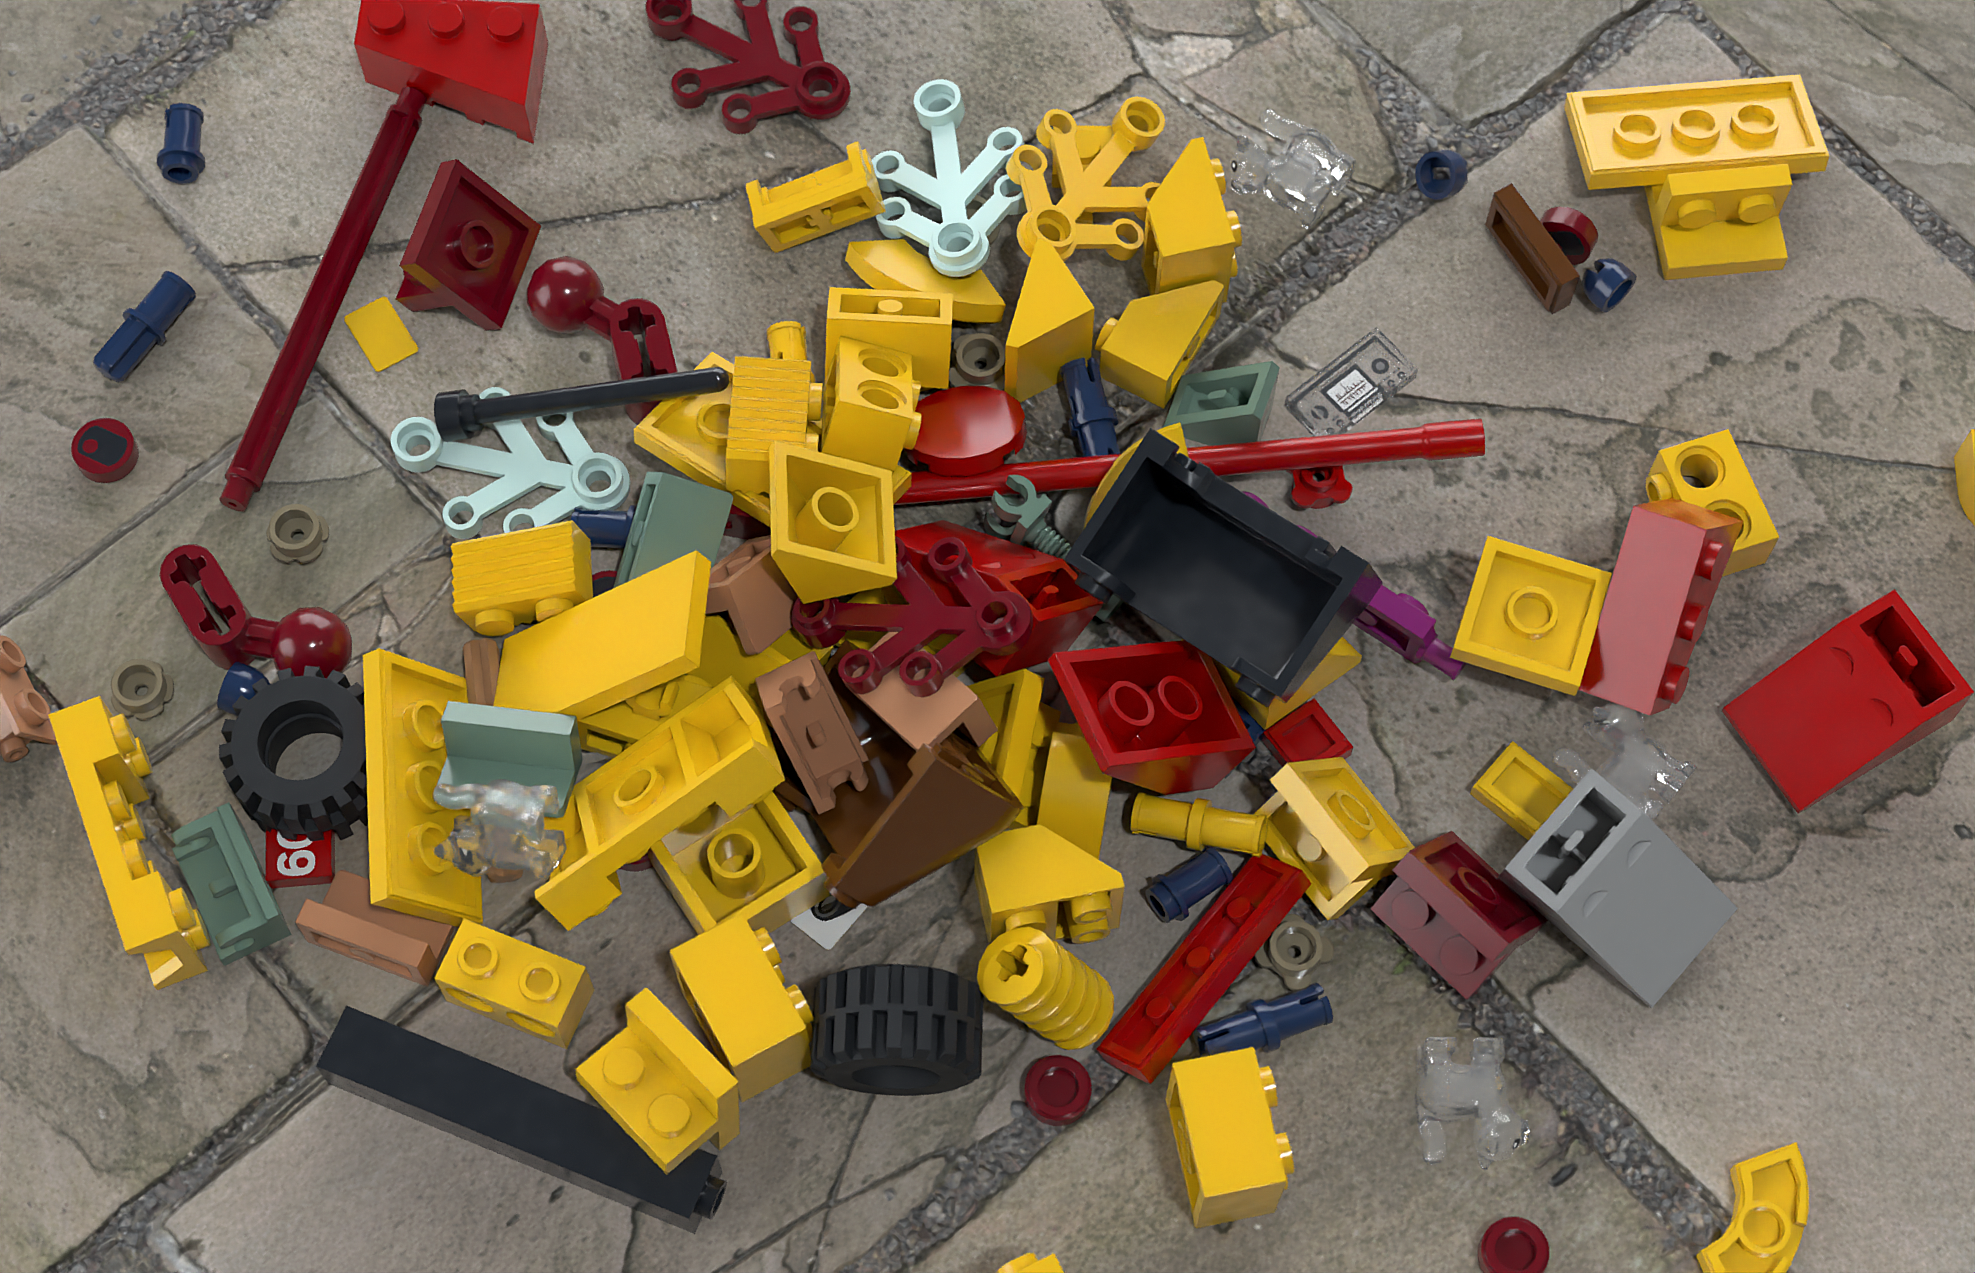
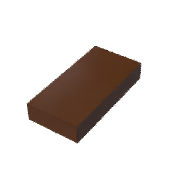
[1485,183,1580,314]

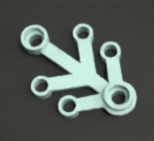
[872,79,1027,277]
[391,387,631,539]

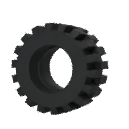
[219,666,368,841]
[811,964,983,1096]

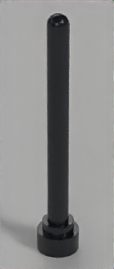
[434,367,730,442]

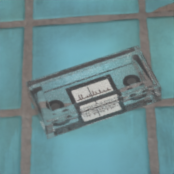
[1284,327,1418,436]

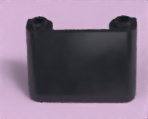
[1064,428,1383,708]

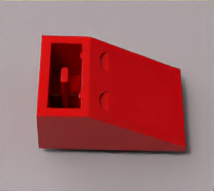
[895,520,1104,677]
[1722,589,1974,814]

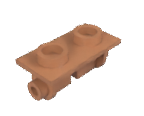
[0,635,57,762]

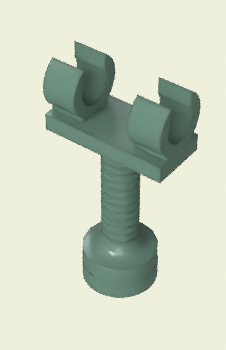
[984,475,1124,623]

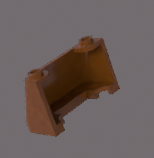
[771,639,1024,909]

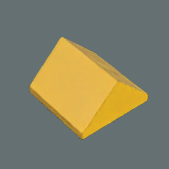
[1005,237,1095,403]
[769,440,897,604]

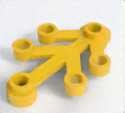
[1006,96,1165,262]

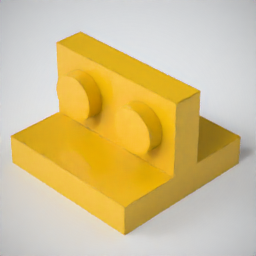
[1644,164,1793,280]
[1450,536,1612,696]
[967,669,1061,830]
[1254,757,1415,921]
[575,987,740,1174]

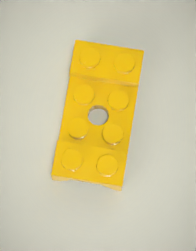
[520,675,785,931]
[48,696,211,990]

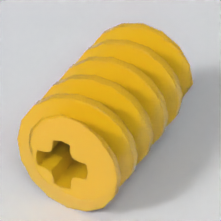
[977,927,1114,1050]

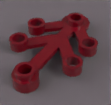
[645,0,851,134]
[791,536,1033,697]

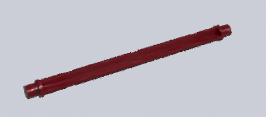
[219,87,427,511]

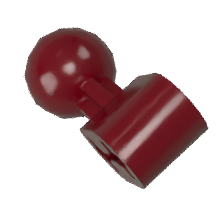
[527,256,678,425]
[159,544,352,679]

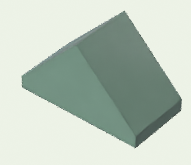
[1163,361,1280,446]

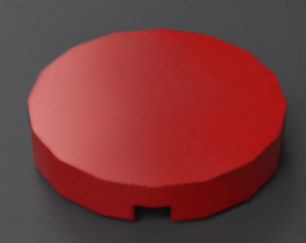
[905,386,1027,477]

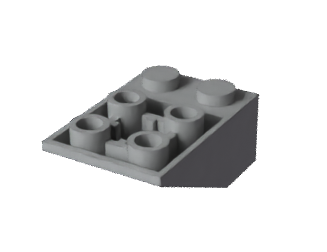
[1498,769,1738,1008]

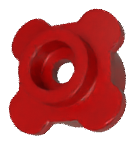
[1286,465,1353,509]

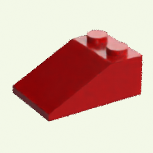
[1048,640,1256,795]

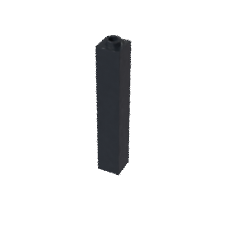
[316,1005,727,1234]

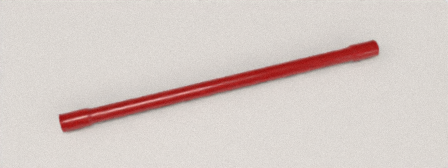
[894,418,1485,505]

